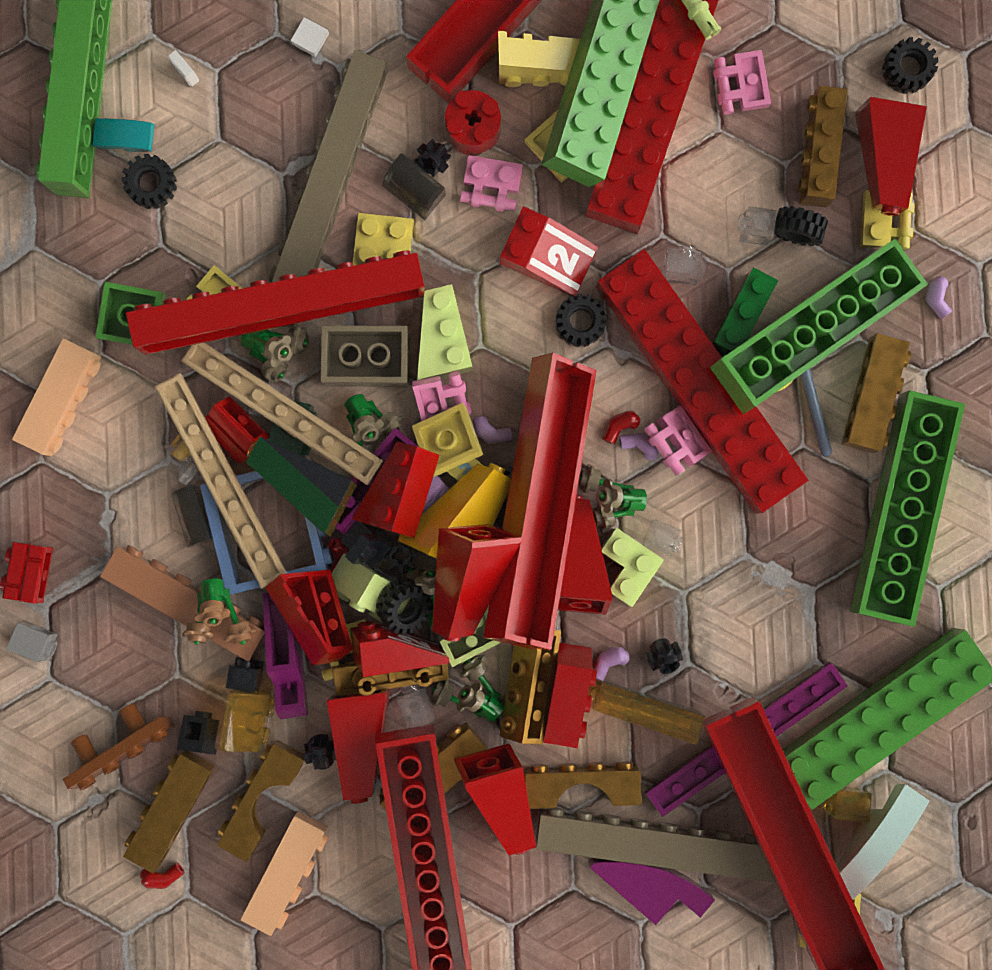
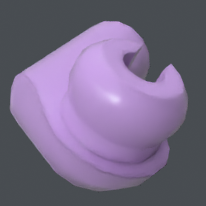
[925,276,952,319]
[473,416,512,444]
[620,433,659,460]
[593,647,629,681]

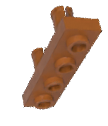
[62,703,175,791]

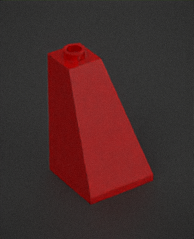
[855,97,927,216]
[558,495,612,615]
[432,524,522,641]
[327,689,390,804]
[454,743,536,856]

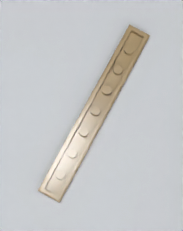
[181,343,384,485]
[155,373,287,588]

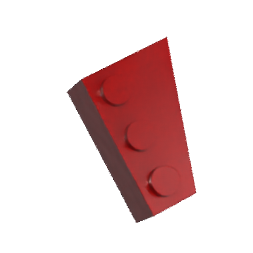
[352,442,440,538]
[266,570,353,665]
[544,642,597,749]

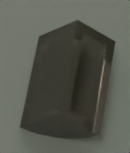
[382,153,446,220]
[171,485,213,548]

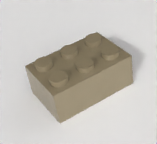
[321,325,409,387]

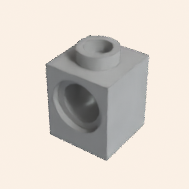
[6,621,58,662]

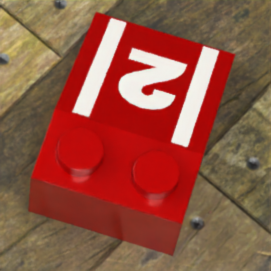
[500,206,598,297]
[350,621,449,677]

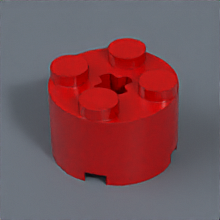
[445,90,501,156]

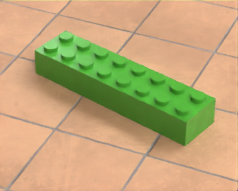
[36,0,113,198]
[541,0,659,188]
[710,239,928,414]
[850,390,965,627]
[782,628,992,810]

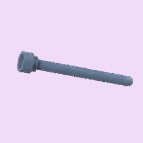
[800,369,832,457]

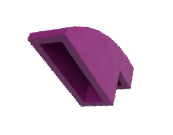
[262,593,308,720]
[588,858,715,925]

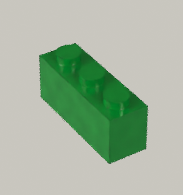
[711,267,779,356]

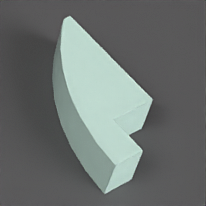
[837,784,929,899]

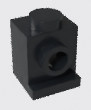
[226,657,264,693]
[177,711,220,755]

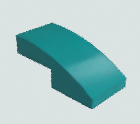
[92,118,155,152]

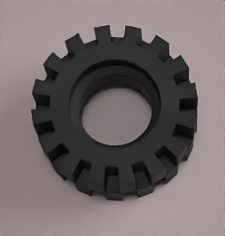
[882,37,939,94]
[122,154,177,209]
[772,206,828,246]
[555,294,607,347]
[376,578,433,635]

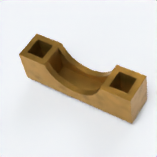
[217,740,305,863]
[525,761,642,809]

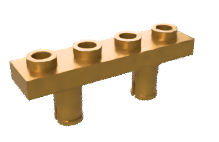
[332,650,449,697]

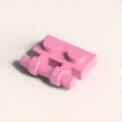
[713,50,771,115]
[460,155,523,212]
[412,371,472,421]
[644,405,712,476]

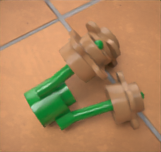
[182,578,257,645]

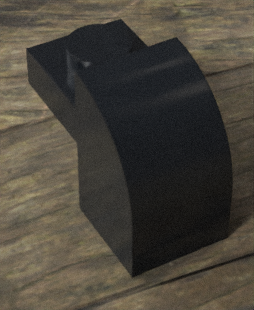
[341,520,392,570]

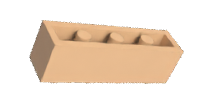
[12,338,101,457]
[241,811,329,936]

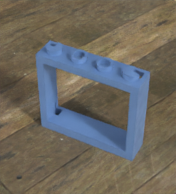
[200,471,332,595]

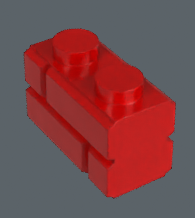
[205,396,269,465]
[0,542,54,604]

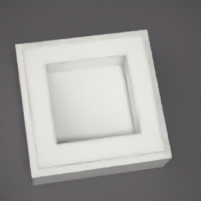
[291,17,329,57]
[168,50,199,87]

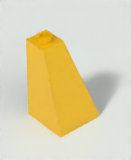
[398,463,511,559]

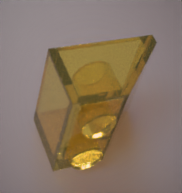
[219,690,275,752]

